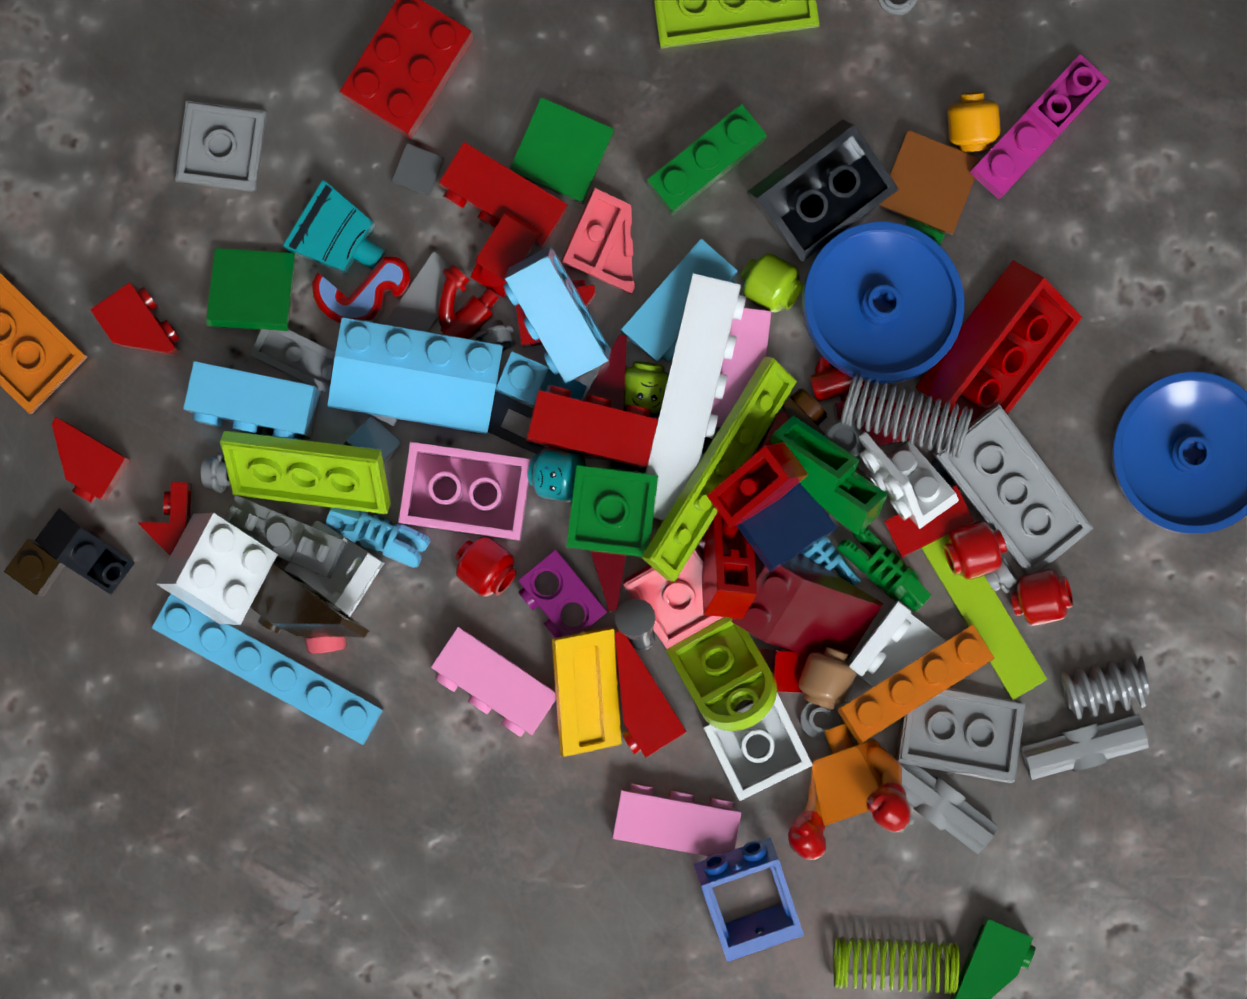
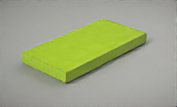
[654,0,819,49]
[220,431,391,514]

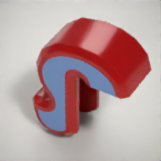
[312,256,412,325]

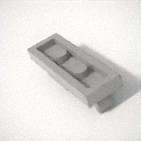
[224,495,346,579]

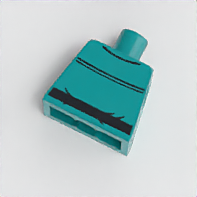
[283,180,386,274]

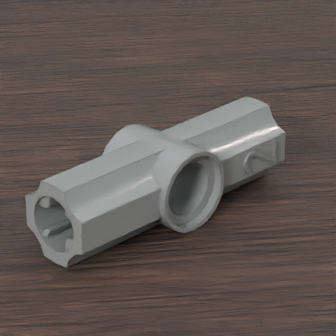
[1021,714,1149,780]
[901,763,999,854]

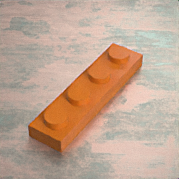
[837,625,995,744]

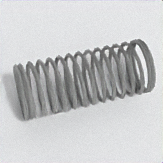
[841,374,973,459]

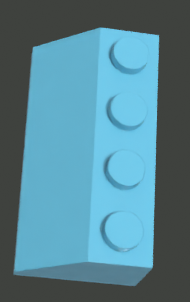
[327,317,503,434]

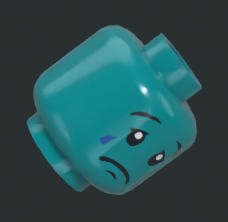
[528,446,588,502]

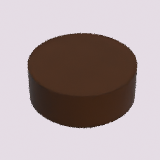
[790,388,827,426]

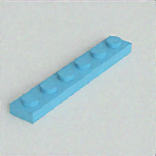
[152,594,384,745]

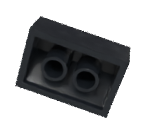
[747,119,899,262]

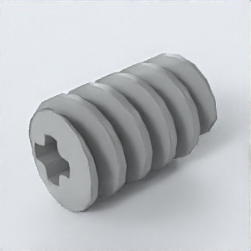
[1061,656,1149,720]

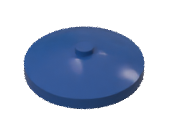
[802,222,964,384]
[1111,372,1247,534]

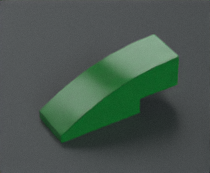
[770,416,888,535]

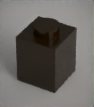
[4,539,66,596]

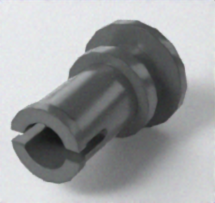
[615,599,656,651]

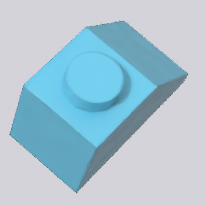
[496,352,587,407]

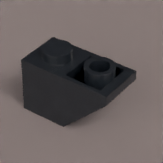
[35,508,135,595]

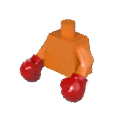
[788,723,911,860]

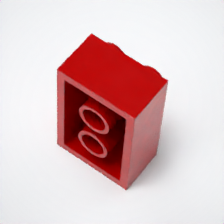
[339,0,474,140]

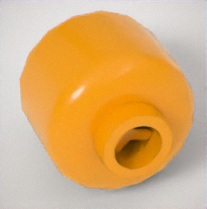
[947,92,1001,152]

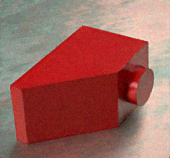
[52,417,131,503]
[707,442,808,528]

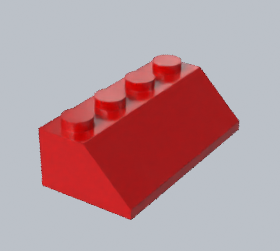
[915,260,1082,424]

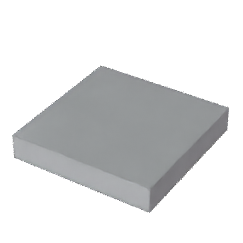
[175,101,267,192]

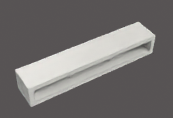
[646,274,746,520]

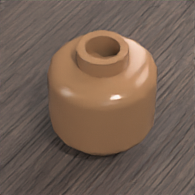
[798,646,857,709]

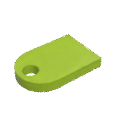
[665,617,777,731]

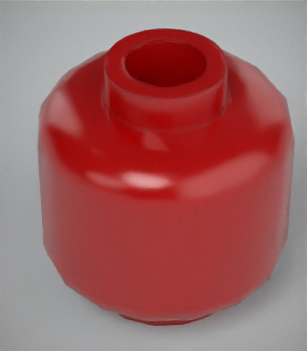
[943,521,1007,580]
[455,537,516,597]
[1011,569,1073,626]

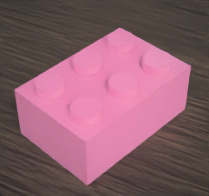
[399,442,531,541]

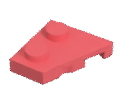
[560,188,635,294]

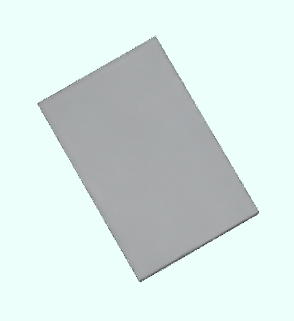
[895,688,1025,783]

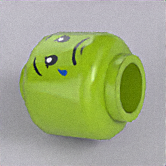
[624,361,669,418]

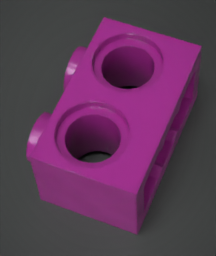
[518,550,607,638]

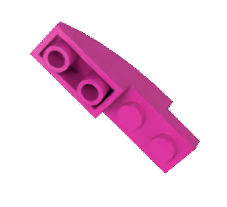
[970,54,1110,200]

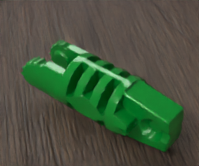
[837,527,931,612]

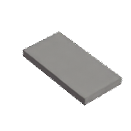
[933,403,1094,575]

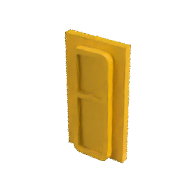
[552,627,622,757]

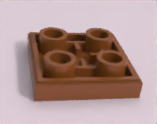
[878,130,982,235]

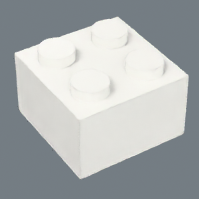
[156,513,278,625]
[703,693,813,801]

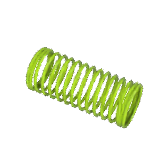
[834,937,959,994]

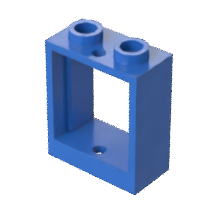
[694,837,804,962]

